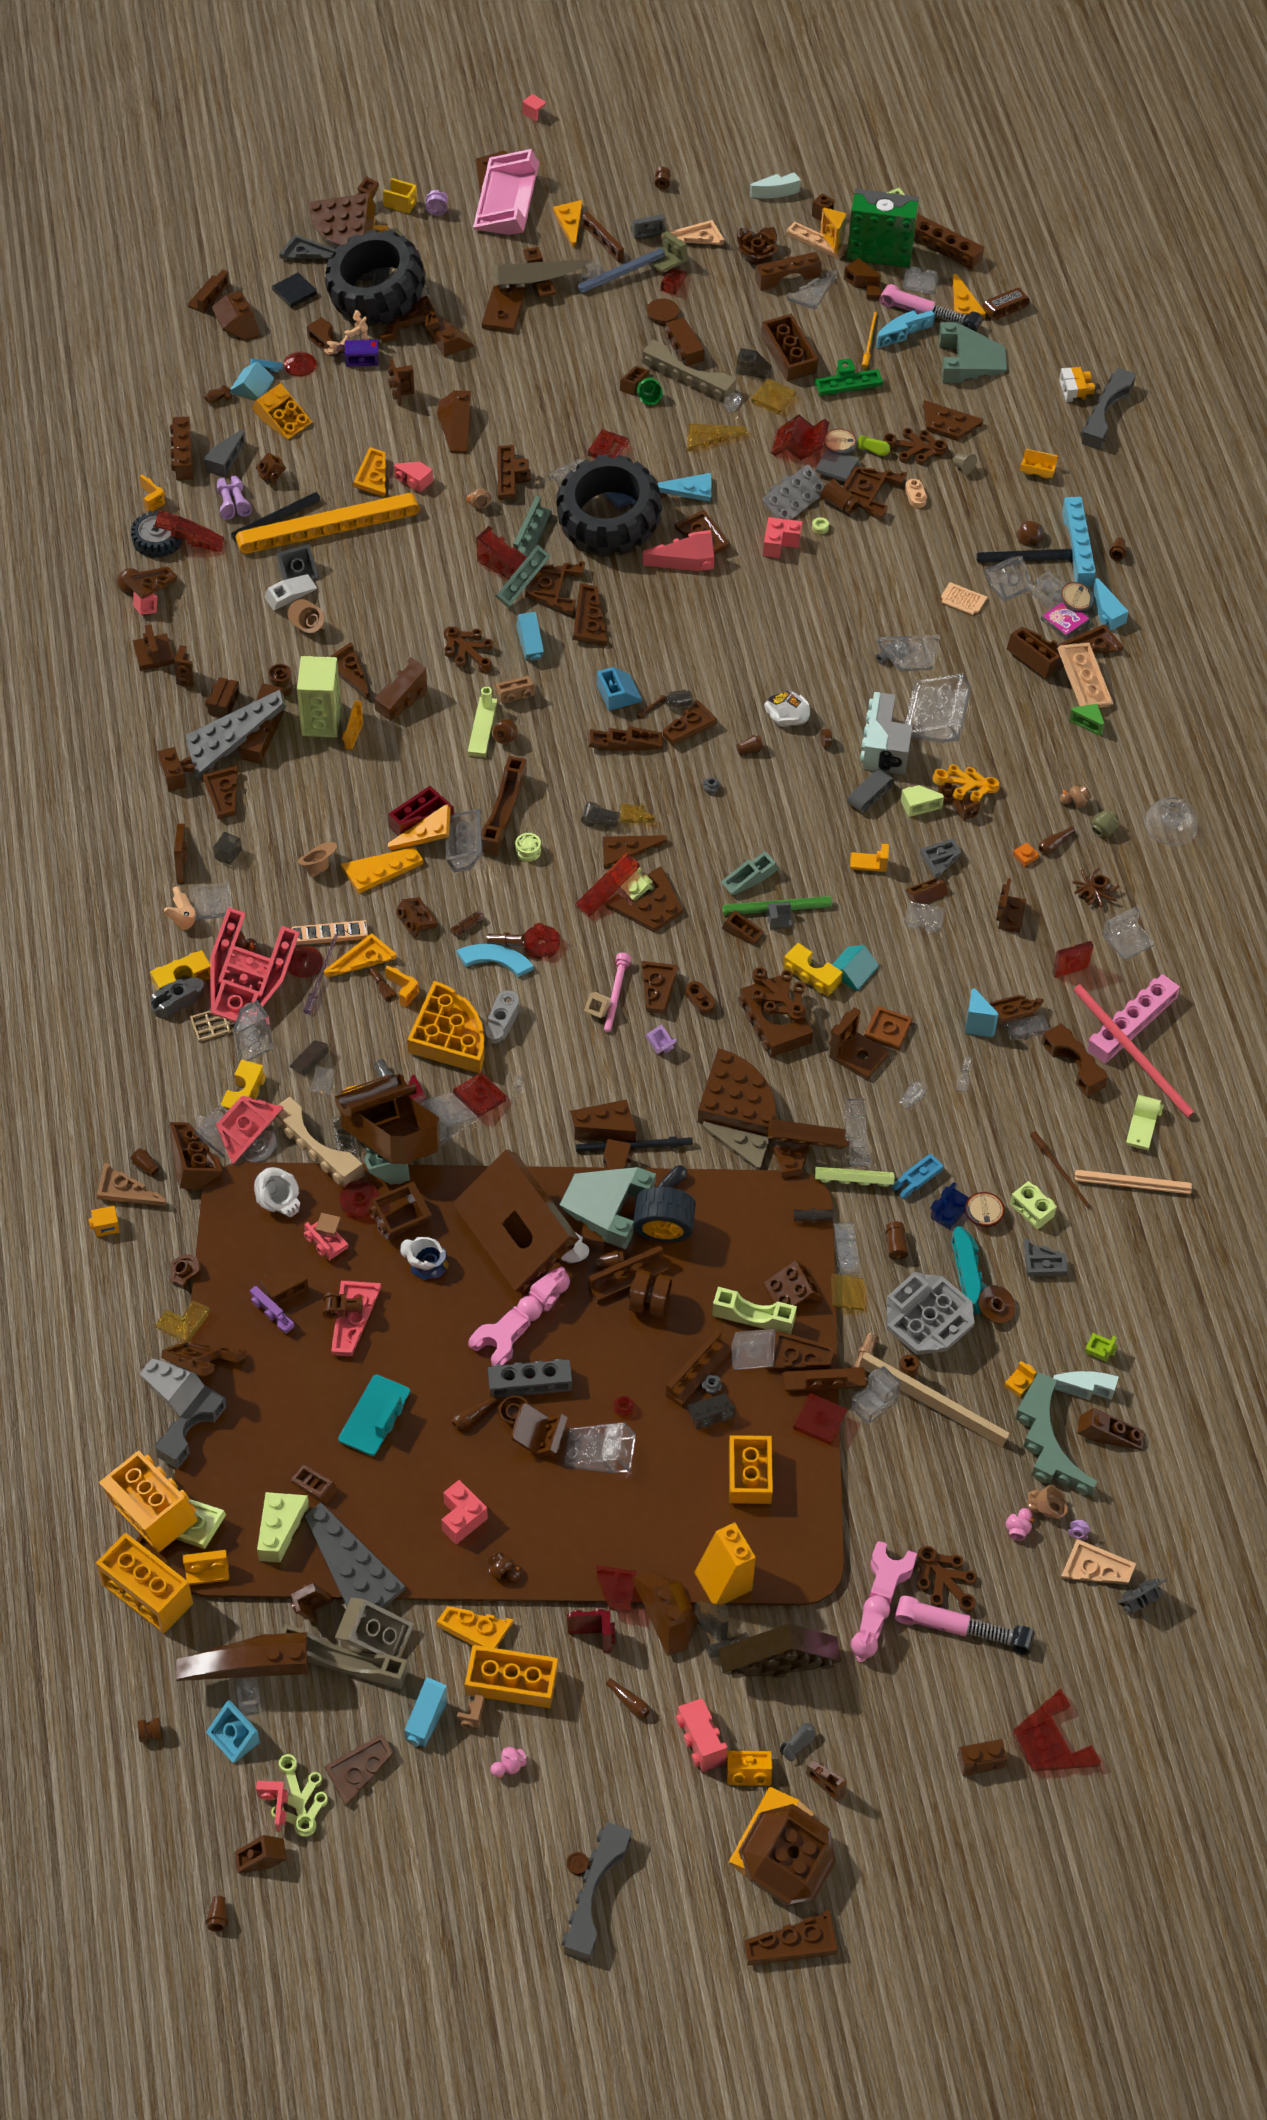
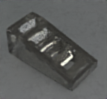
[332,1117,357,1154]

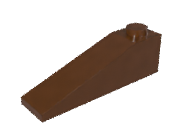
[421,312,474,357]
[437,390,471,453]

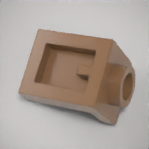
[457,1695,485,1729]

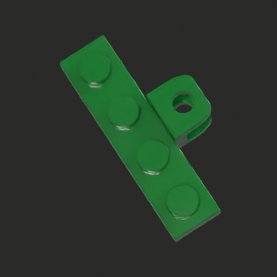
[815,359,883,396]

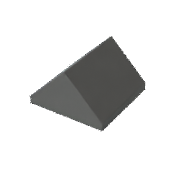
[276,544,319,580]

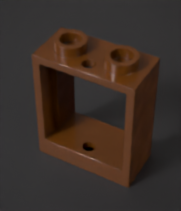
[368,1181,432,1240]

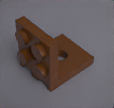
[829,1007,889,1081]

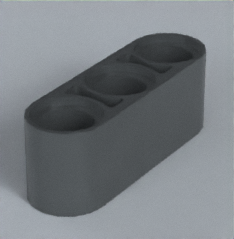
[847,769,894,813]

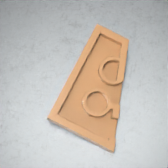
[1061,1539,1136,1585]

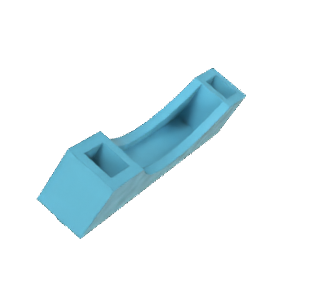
[1062,497,1096,587]

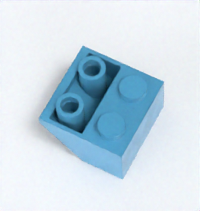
[597,667,642,711]

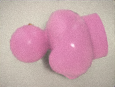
[1006,1508,1034,1541]
[490,1747,526,1779]

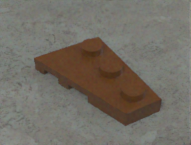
[202,766,238,820]

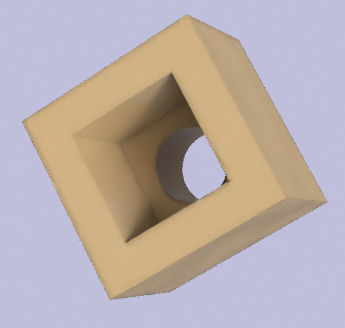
[584,992,612,1018]

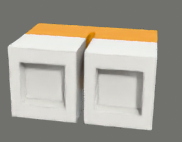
[1059,367,1095,402]

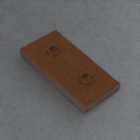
[482,284,527,333]

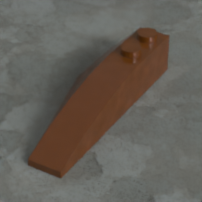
[176,1632,308,1681]

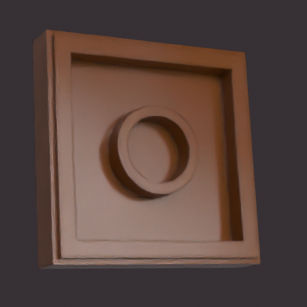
[864,1006,913,1051]

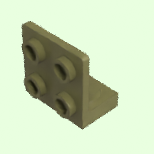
[650,231,688,273]

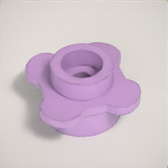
[1068,1520,1090,1541]

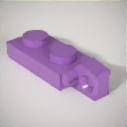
[250,1286,295,1334]

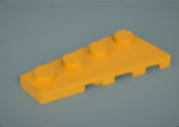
[341,847,423,894]

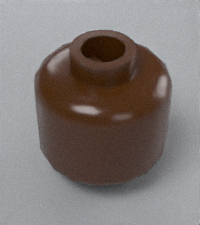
[492,719,518,744]

